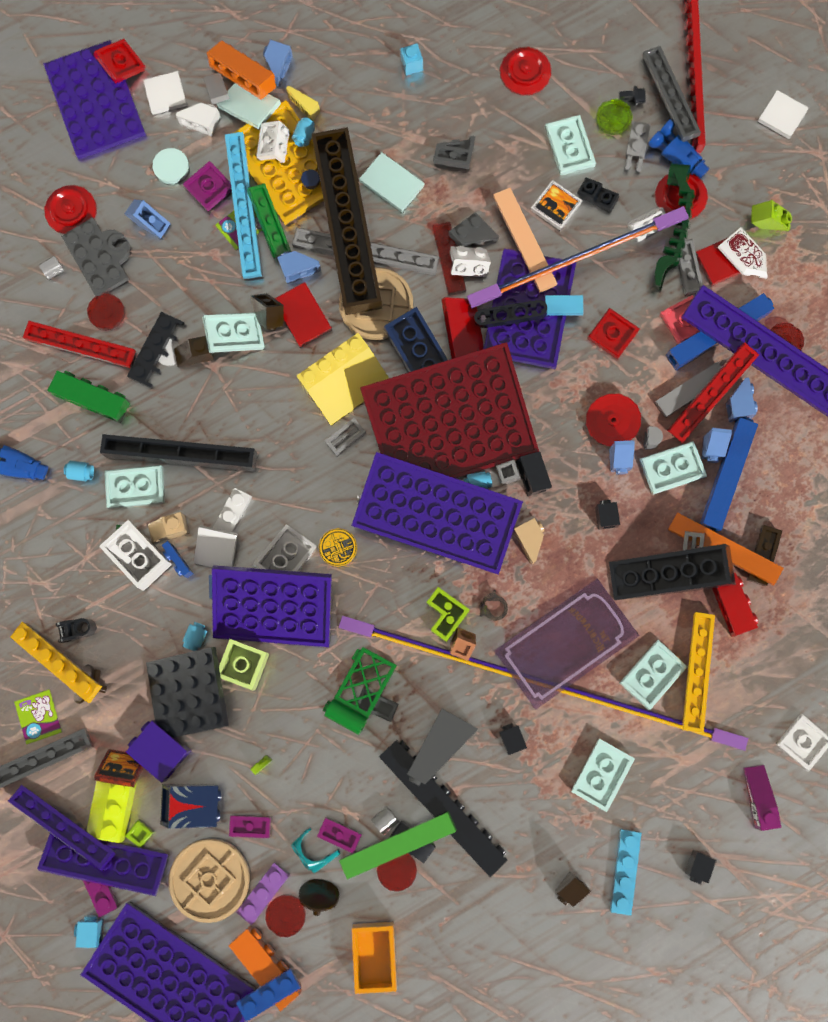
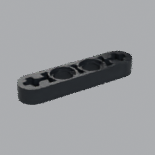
[474,300,548,328]

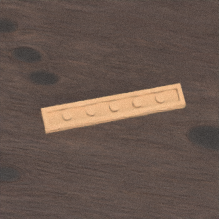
[493,188,557,293]

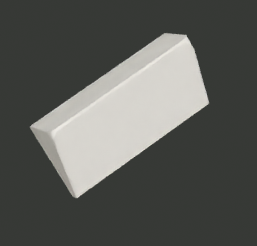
[627,207,666,242]

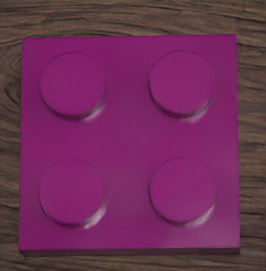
[183,161,232,212]

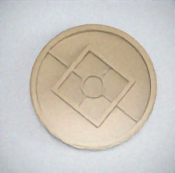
[339,267,413,340]
[168,838,250,923]

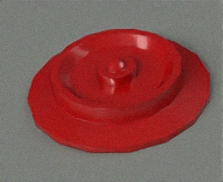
[500,47,551,95]
[655,174,708,219]
[44,185,97,234]
[586,394,641,447]

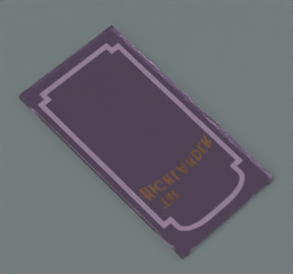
[494,578,639,710]

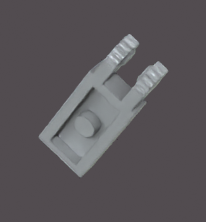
[625,121,651,172]

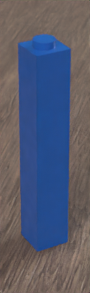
[666,293,774,370]
[700,417,758,533]

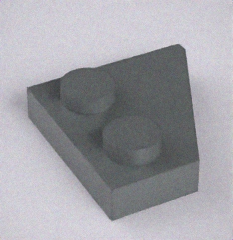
[433,136,475,169]
[448,212,499,247]

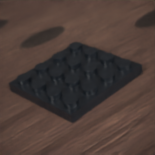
[146,647,229,738]

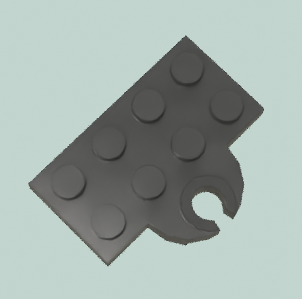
[61,217,130,298]

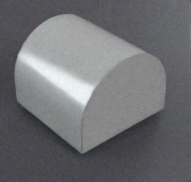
[39,256,65,280]
[644,426,663,449]
[496,460,520,484]
[371,806,400,835]

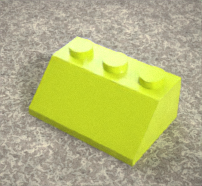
[86,774,137,843]

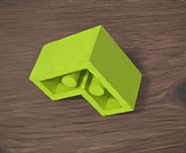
[426,587,470,643]

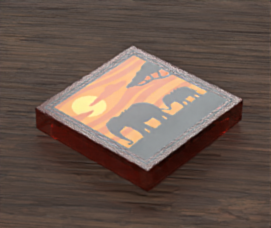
[94,749,144,787]

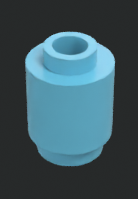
[292,117,315,147]
[64,461,94,481]
[463,471,492,489]
[182,622,207,651]

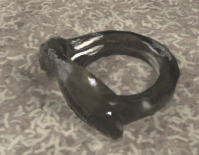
[479,590,508,621]

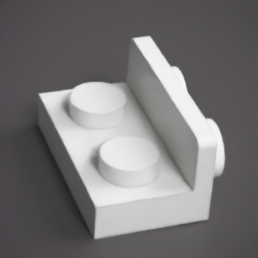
[256,121,289,163]

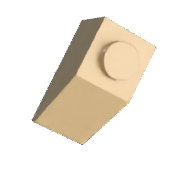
[148,512,190,544]
[513,518,545,565]

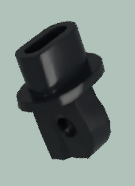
[619,86,646,106]

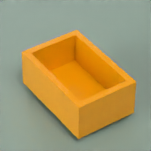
[352,922,397,994]

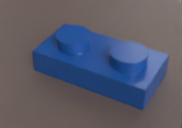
[162,541,194,578]

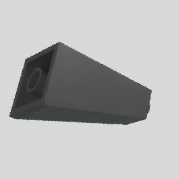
[407,709,478,786]

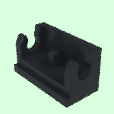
[516,451,552,497]

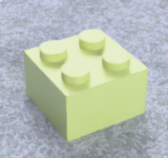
[219,639,269,690]

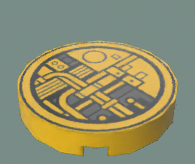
[319,528,357,567]

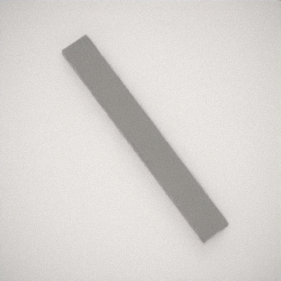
[292,227,439,275]

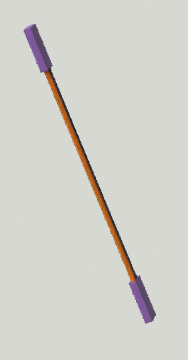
[467,206,689,308]

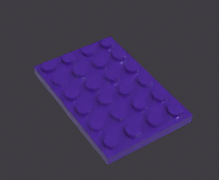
[43,40,146,160]
[483,248,576,369]
[212,565,332,647]

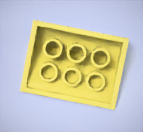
[296,333,389,426]

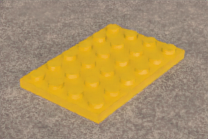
[233,100,324,225]

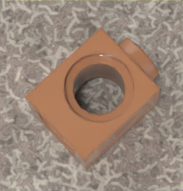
[450,627,476,661]

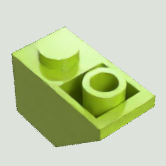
[751,200,792,231]

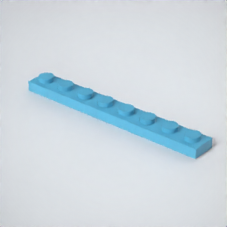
[225,132,262,279]

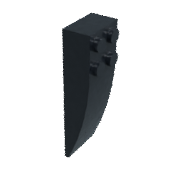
[609,544,736,600]

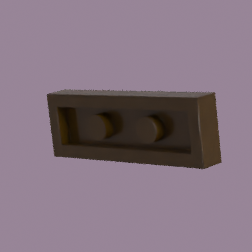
[746,525,782,586]

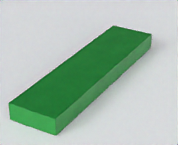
[247,183,292,259]

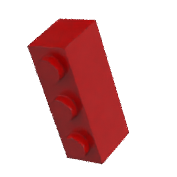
[712,572,758,637]

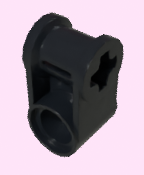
[56,618,97,643]

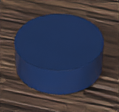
[301,169,320,189]

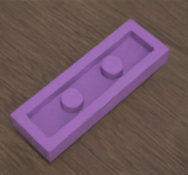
[236,862,290,925]

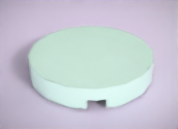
[152,148,190,184]

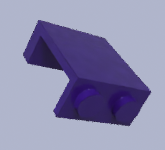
[126,720,192,783]

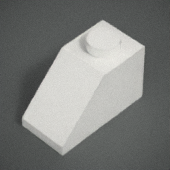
[176,103,221,136]

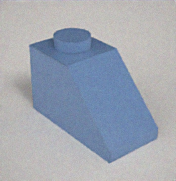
[263,40,292,87]
[124,199,171,238]
[278,251,321,283]
[702,428,732,463]
[609,440,635,475]

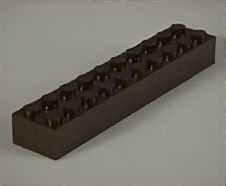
[312,127,382,315]

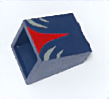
[160,784,221,829]

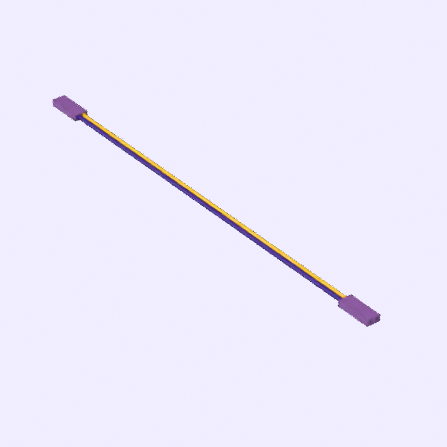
[339,616,748,751]

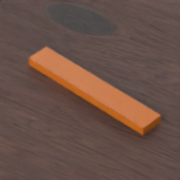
[668,512,784,586]

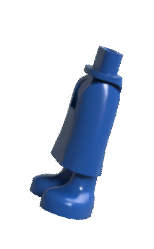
[648,119,710,178]
[0,445,48,480]

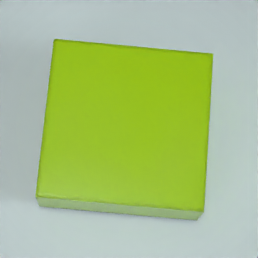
[125,819,154,848]

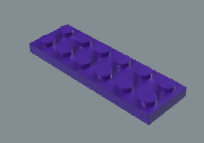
[37,833,168,896]

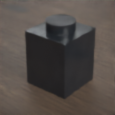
[595,500,620,530]
[499,723,527,755]
[685,850,716,885]

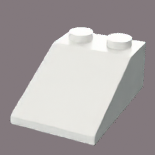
[99,520,172,591]
[252,524,317,572]

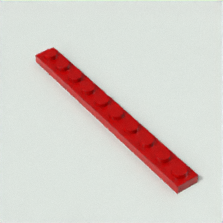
[685,0,706,153]

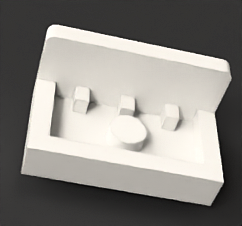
[449,246,491,277]

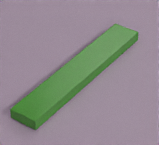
[339,812,457,879]

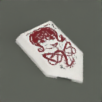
[717,227,767,279]

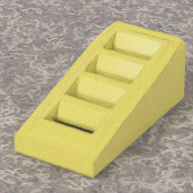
[286,86,320,122]

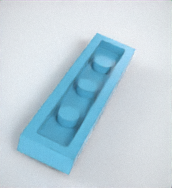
[610,829,642,916]

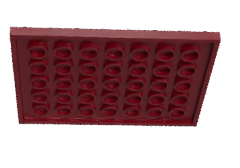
[360,342,539,479]

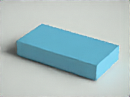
[545,295,583,315]

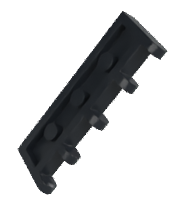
[127,312,185,388]

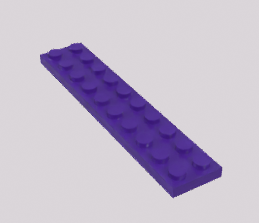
[681,285,828,417]

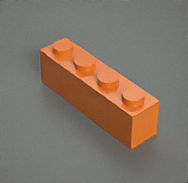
[207,40,276,100]
[228,925,302,1012]

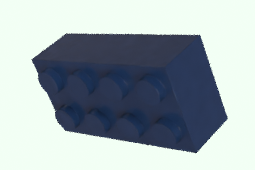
[384,307,448,372]

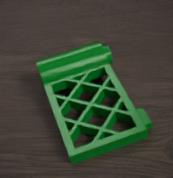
[323,647,397,735]

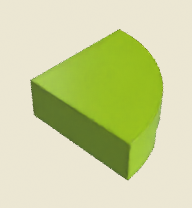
[251,755,272,775]

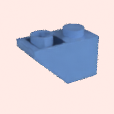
[726,377,758,422]

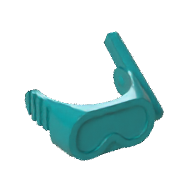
[291,828,341,873]

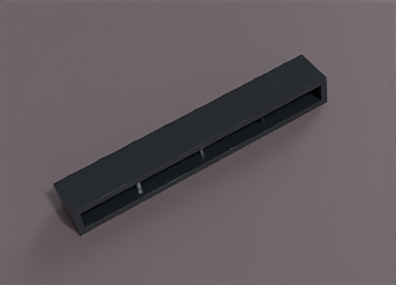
[100,434,258,472]
[379,740,508,878]

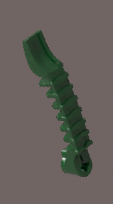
[655,163,695,291]

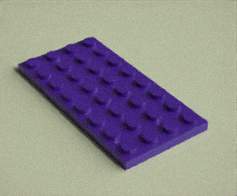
[351,452,523,575]
[80,902,256,1022]

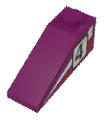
[744,765,782,831]

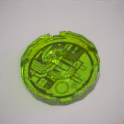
[596,99,633,135]

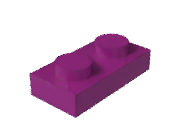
[229,815,271,838]
[317,817,362,853]
[83,880,120,917]

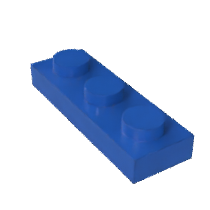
[236,968,301,1022]

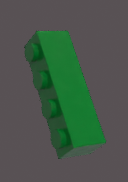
[47,371,130,423]

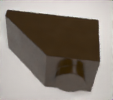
[250,293,284,330]
[174,336,214,367]
[555,872,591,907]

